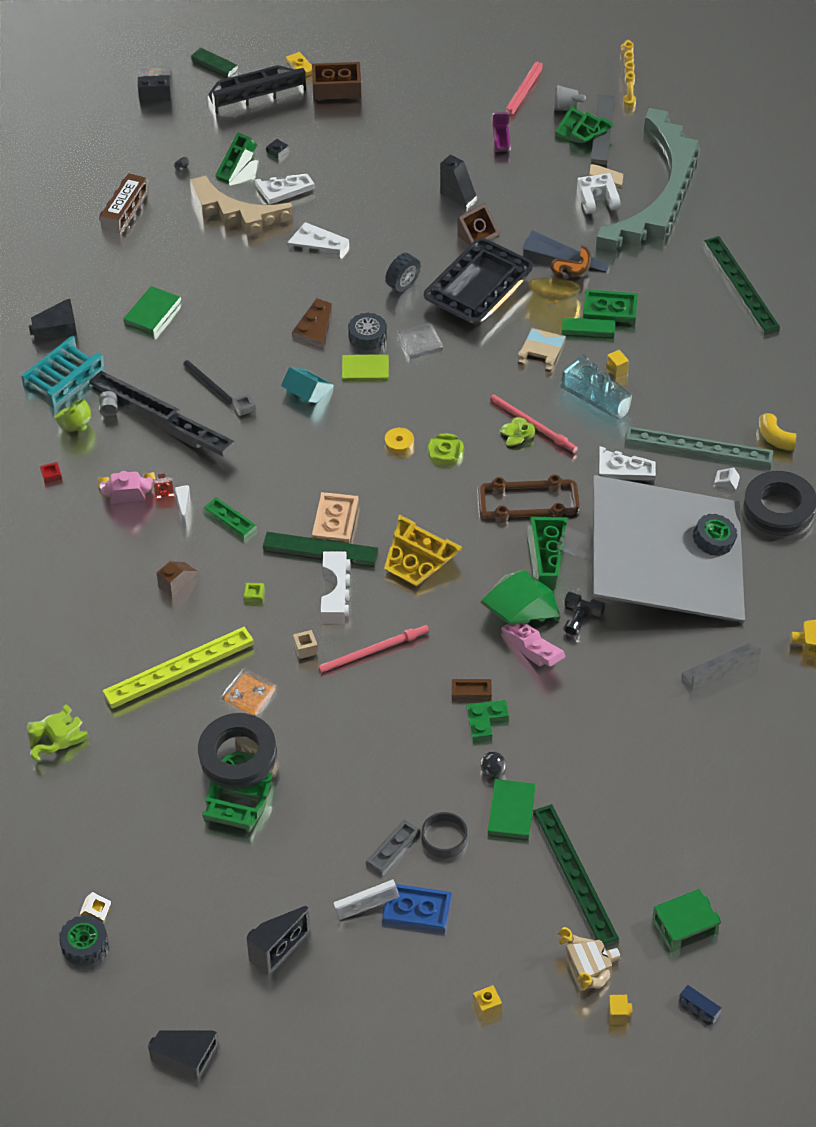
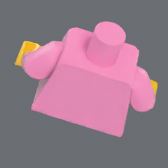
[98,471,156,504]

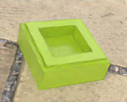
[243,583,265,603]

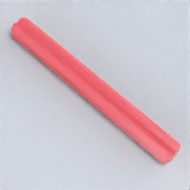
[506,61,543,115]

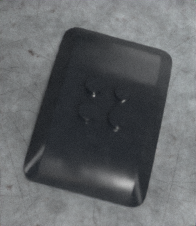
[424,238,533,324]

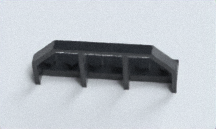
[208,65,306,114]

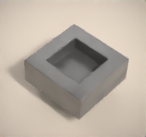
[232,393,256,416]

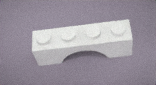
[321,552,350,624]

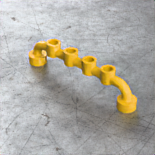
[621,40,636,108]

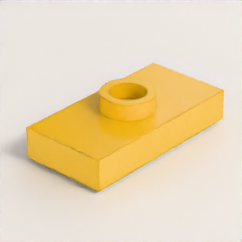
[286,52,312,77]

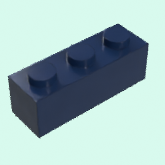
[679,985,722,1024]

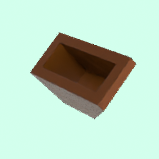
[156,561,199,597]

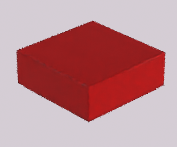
[39,462,62,484]

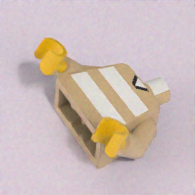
[557,927,621,990]

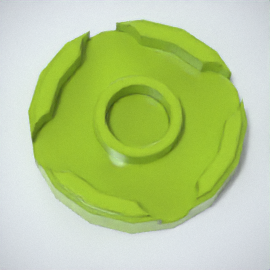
[427,433,464,465]

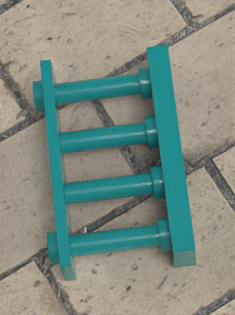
[21,336,105,408]

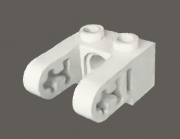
[577,173,620,214]

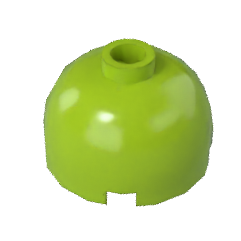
[54,398,91,433]

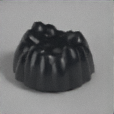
[174,157,189,172]

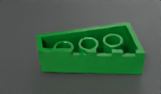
[527,517,568,591]

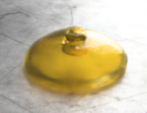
[528,278,580,303]

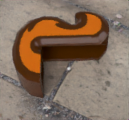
[550,246,591,279]

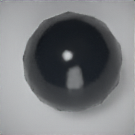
[480,752,506,777]

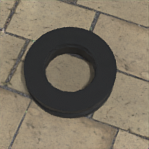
[743,471,816,536]
[198,713,277,789]

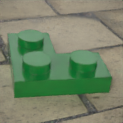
[466,700,509,742]

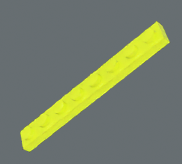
[102,627,254,709]

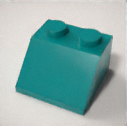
[281,367,334,404]

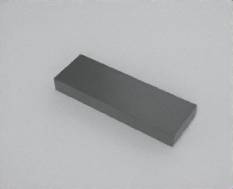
[366,819,421,876]

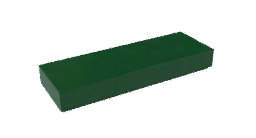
[191,47,238,78]

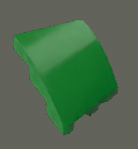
[555,106,614,143]

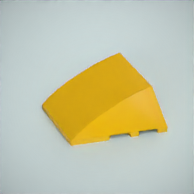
[384,514,463,587]

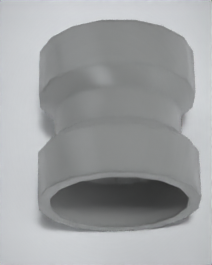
[99,391,118,417]

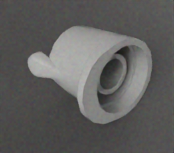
[554,85,586,111]

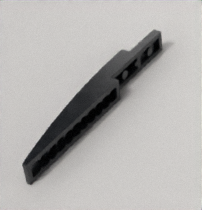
[89,371,236,457]

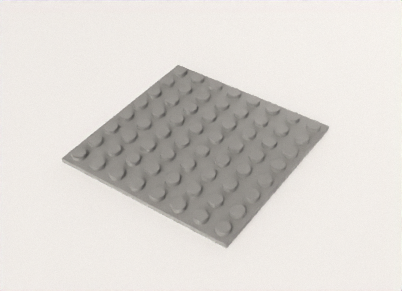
[593,475,745,623]

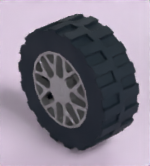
[385,252,421,293]
[348,312,387,350]

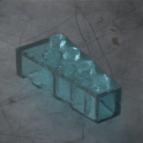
[560,354,632,420]

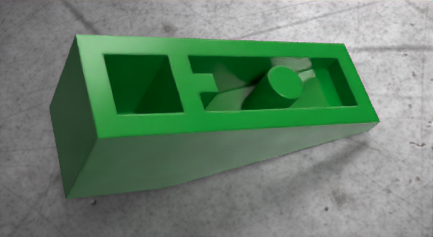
[215,132,257,182]

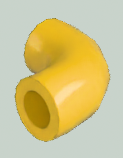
[759,413,796,452]

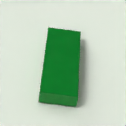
[561,317,615,337]
[203,497,257,540]

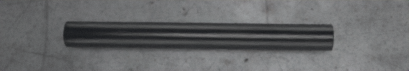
[183,360,233,404]

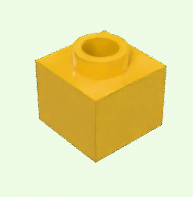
[606,350,629,378]
[473,985,502,1019]
[608,995,632,1025]

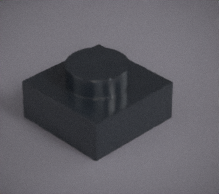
[266,139,289,159]

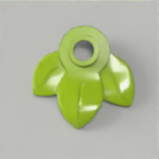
[499,417,535,446]

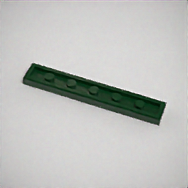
[263,532,378,566]

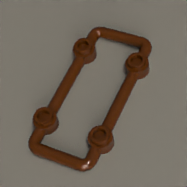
[477,474,580,523]

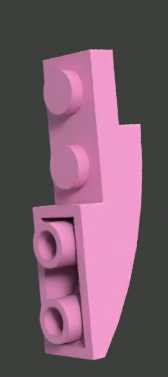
[501,623,565,667]

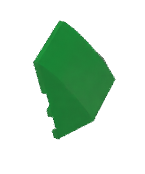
[481,570,561,624]

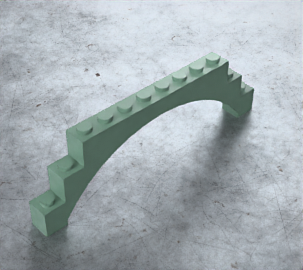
[596,108,700,253]

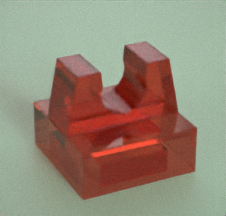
[153,473,174,499]

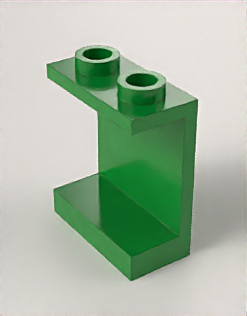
[652,888,721,952]

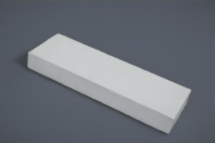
[334,879,400,920]

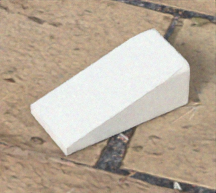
[175,485,190,527]

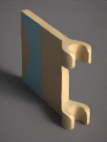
[518,328,566,370]

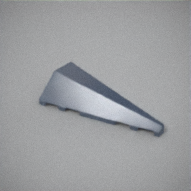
[522,230,609,271]

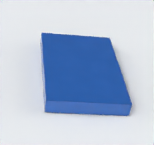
[382,884,452,932]

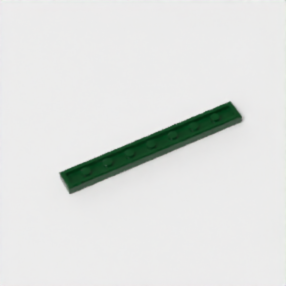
[703,236,780,335]
[533,804,619,948]

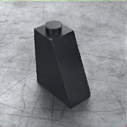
[440,154,477,207]
[29,299,77,342]
[148,1030,219,1079]

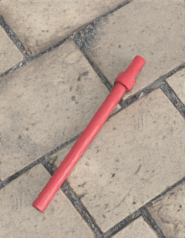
[490,394,578,453]
[318,625,429,673]

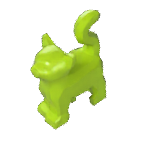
[26,704,88,762]

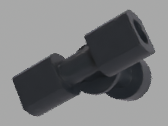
[563,592,605,636]

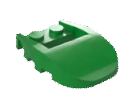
[202,751,273,832]

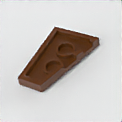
[292,298,332,347]

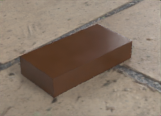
[452,679,492,700]

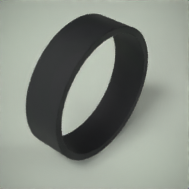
[421,812,467,858]

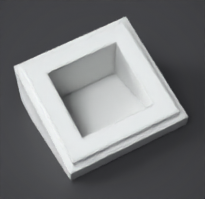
[714,468,740,490]

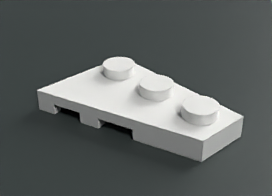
[255,174,315,205]
[287,222,349,255]
[599,446,656,481]

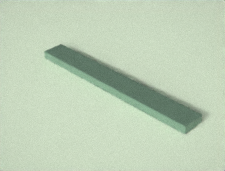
[625,426,774,468]

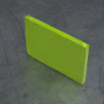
[342,355,389,380]

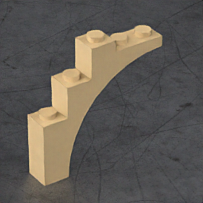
[190,176,293,236]

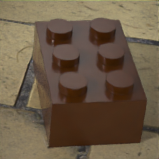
[312,62,362,100]

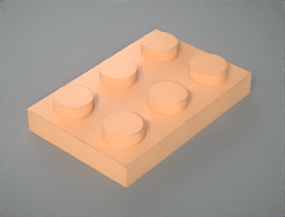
[312,492,359,543]

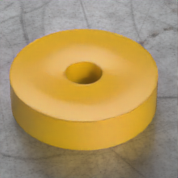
[385,427,414,454]

